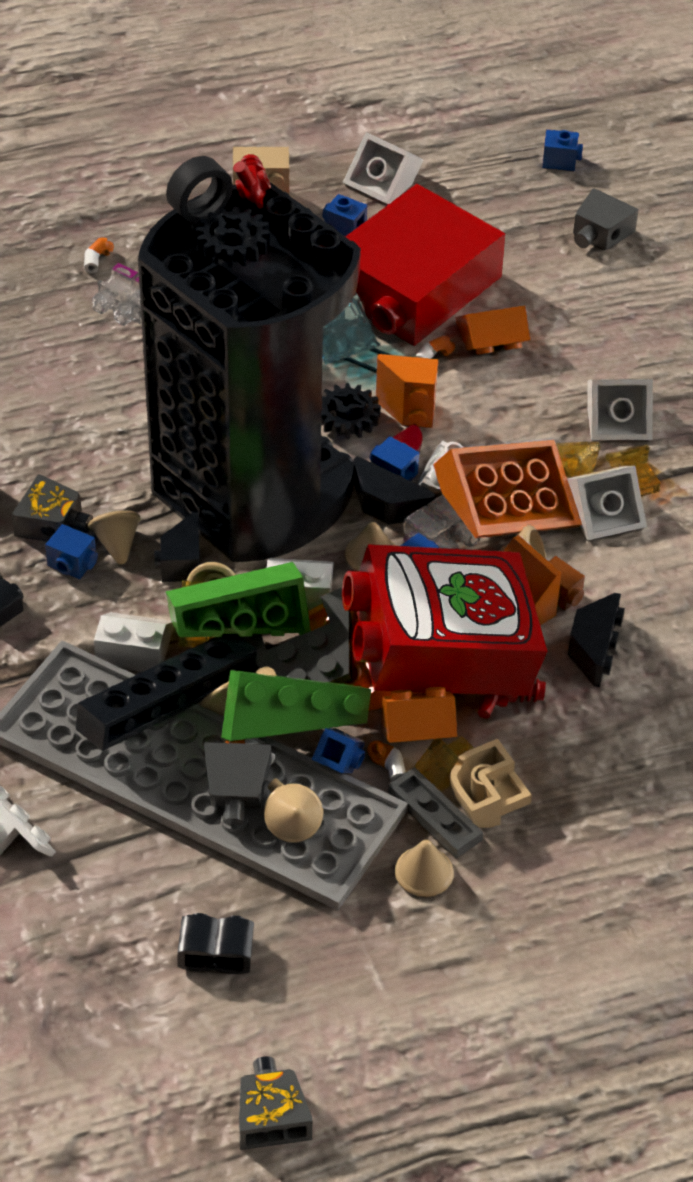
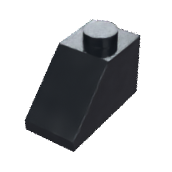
[154,512,200,582]

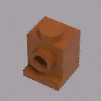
[549,556,585,611]

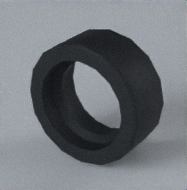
[166,156,233,224]

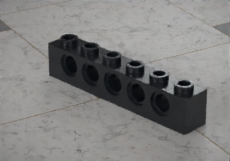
[76,634,258,751]

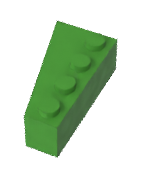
[166,562,311,637]
[221,670,371,741]

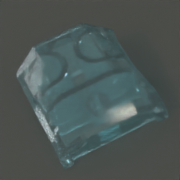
[322,292,381,365]

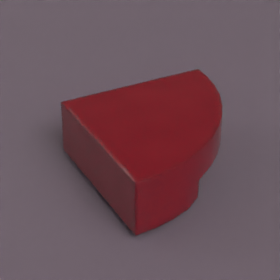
[392,423,423,454]

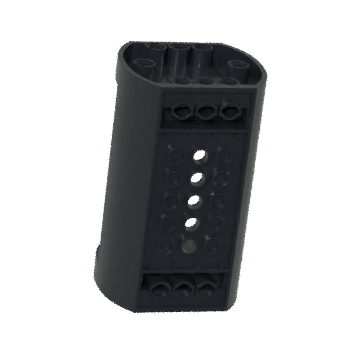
[138,182,361,562]

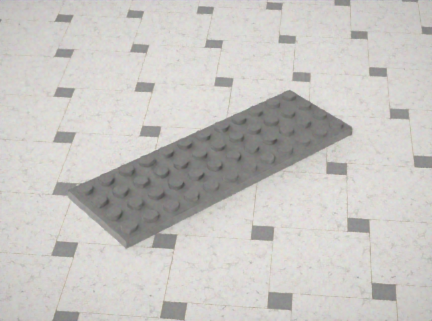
[0,640,408,911]

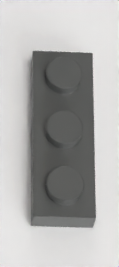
[388,767,483,858]

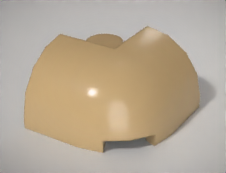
[450,739,532,828]

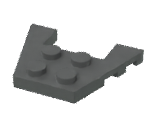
[237,588,352,684]

